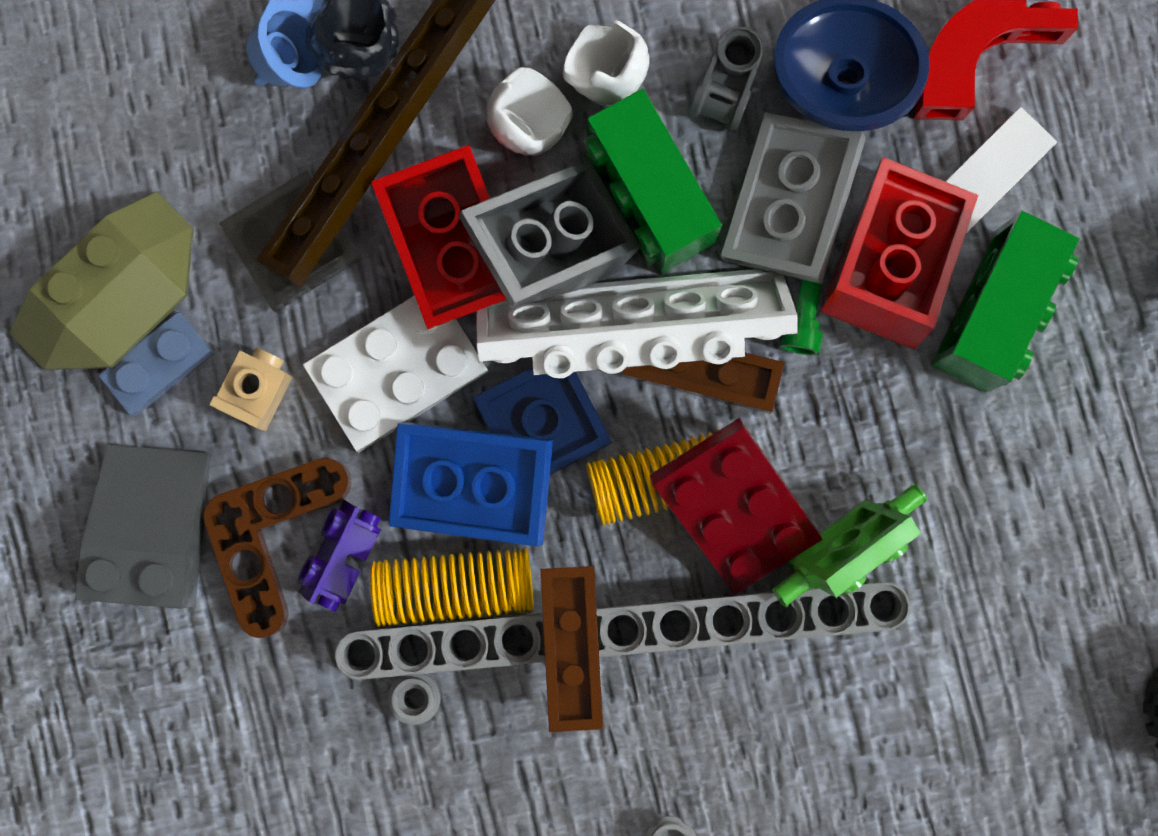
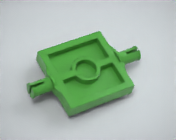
[772,483,927,607]

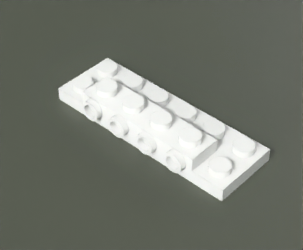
[477,269,797,378]

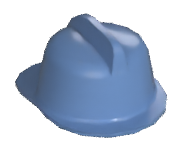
[246,0,323,89]

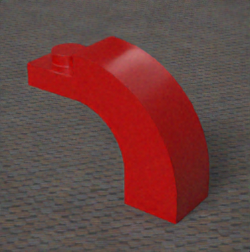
[913,0,1078,121]

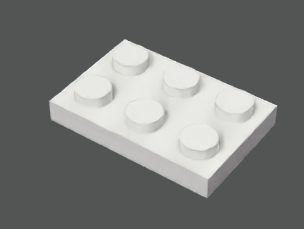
[303,295,489,453]

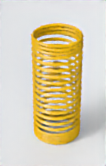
[586,429,719,527]
[370,547,534,628]

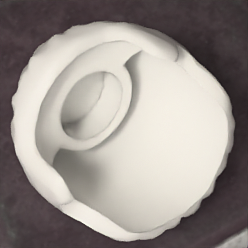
[563,20,649,105]
[486,67,573,156]

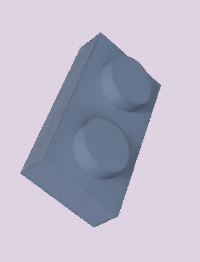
[98,311,215,417]

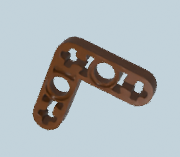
[204,458,352,638]

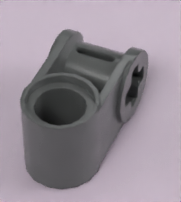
[689,26,763,133]

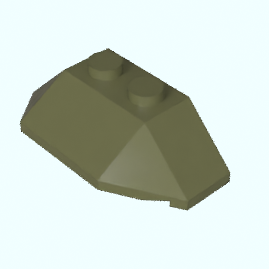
[9,192,194,370]

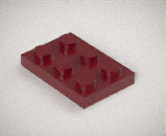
[650,417,823,594]

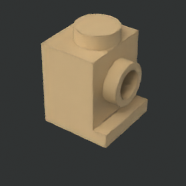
[209,347,293,432]

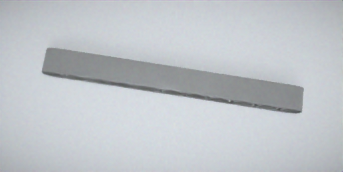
[335,582,911,680]

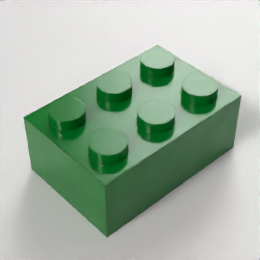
[583,88,722,274]
[930,210,1080,393]

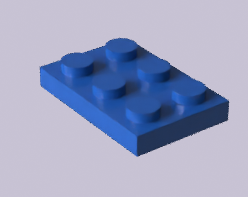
[389,422,553,547]

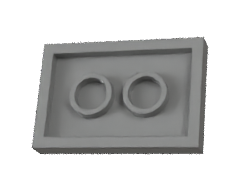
[721,112,866,284]

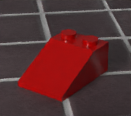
[371,144,507,329]
[820,157,978,350]

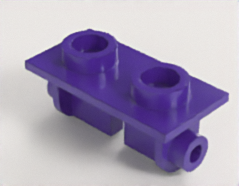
[298,500,382,612]

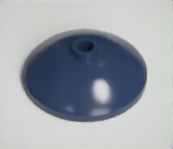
[773,0,929,131]

